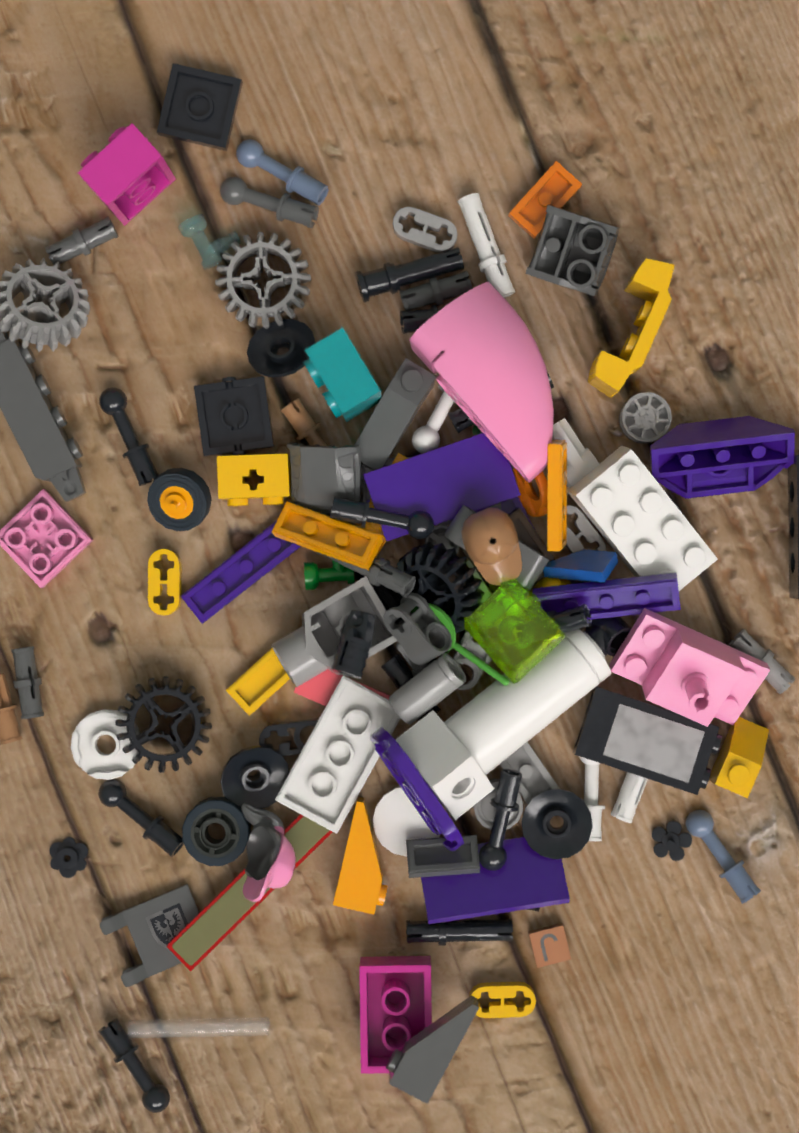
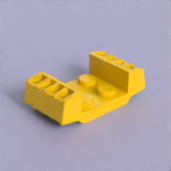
[588,258,675,398]

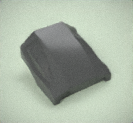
[525,205,619,296]
[287,442,363,514]

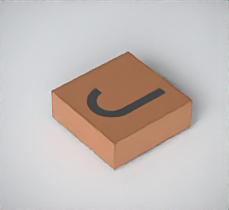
[528,923,571,968]

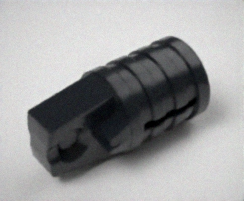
[330,610,376,679]

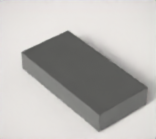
[406,835,480,878]

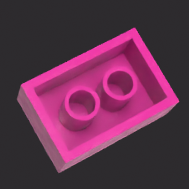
[78,123,176,226]
[359,956,432,1074]

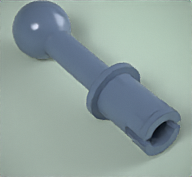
[236,139,329,206]
[685,809,761,904]

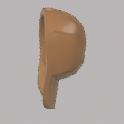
[462,508,522,585]

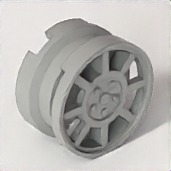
[619,392,672,444]

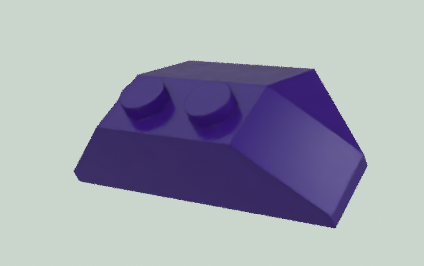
[650,416,795,499]

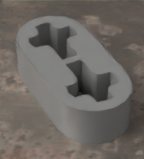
[393,207,458,253]
[566,505,606,553]

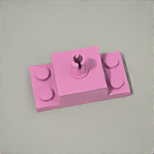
[609,608,770,727]

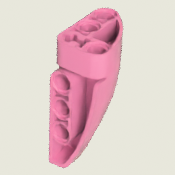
[410,281,554,483]

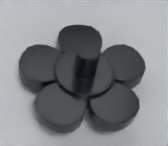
[652,820,692,861]

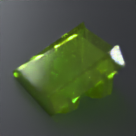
[464,579,565,684]

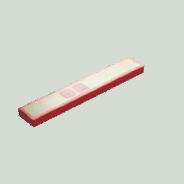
[166,814,332,972]

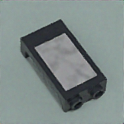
[573,686,722,795]

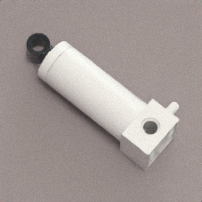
[396,617,632,820]

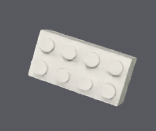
[567,446,718,591]

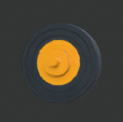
[147,468,212,531]

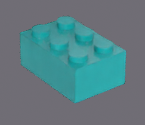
[303,327,382,422]

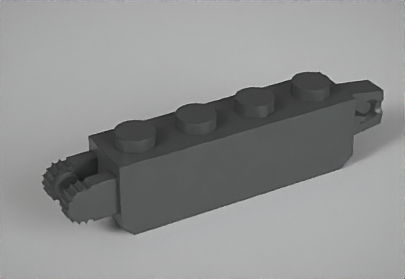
[0,329,86,502]

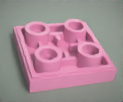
[0,489,93,588]

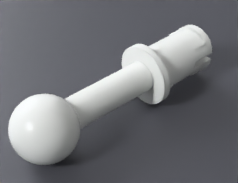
[412,385,454,453]
[579,756,605,841]

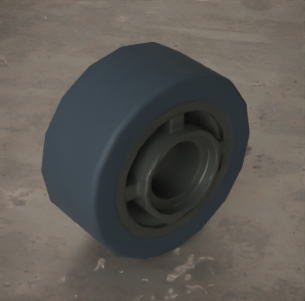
[182,797,251,866]

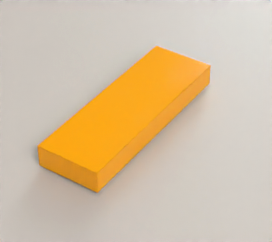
[547,440,567,552]
[272,501,383,571]

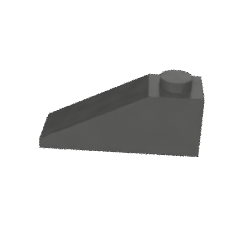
[355,358,436,471]
[386,995,479,1104]

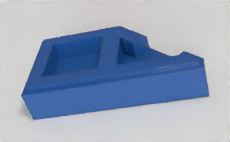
[543,549,618,583]

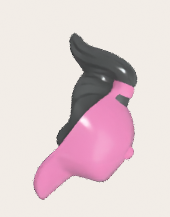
[241,802,296,902]

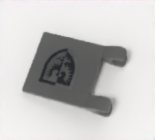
[100,884,214,987]

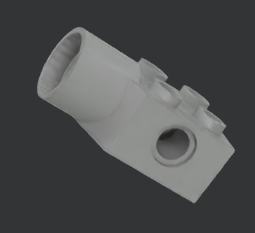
[271,576,397,687]

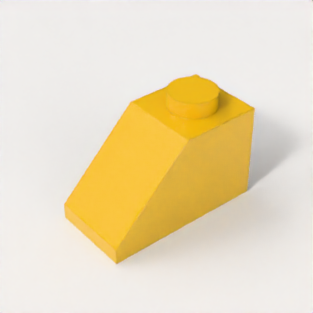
[709,717,769,799]

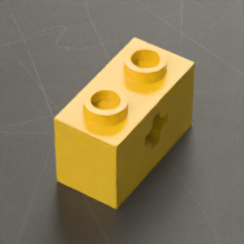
[217,454,291,506]

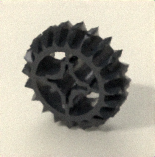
[393,542,485,634]
[115,676,212,773]

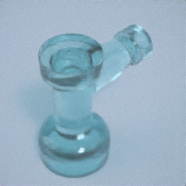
[178,214,241,270]

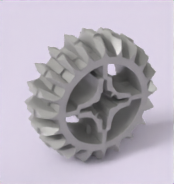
[215,232,311,329]
[0,258,90,352]

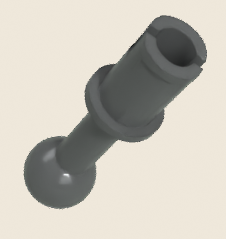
[220,177,319,228]

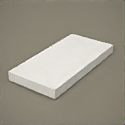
[275,675,400,834]

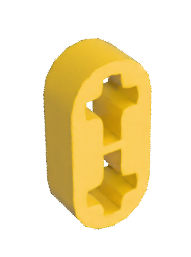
[148,549,182,616]
[469,981,536,1018]

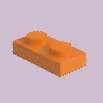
[508,161,583,239]

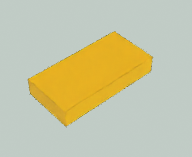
[226,648,290,716]

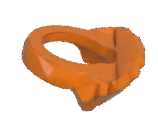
[513,468,548,517]

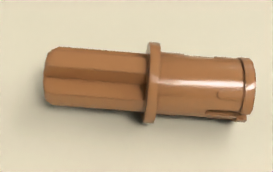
[0,673,23,745]

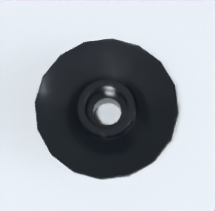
[247,319,316,377]
[220,746,290,809]
[521,788,593,859]

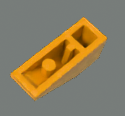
[333,797,388,915]

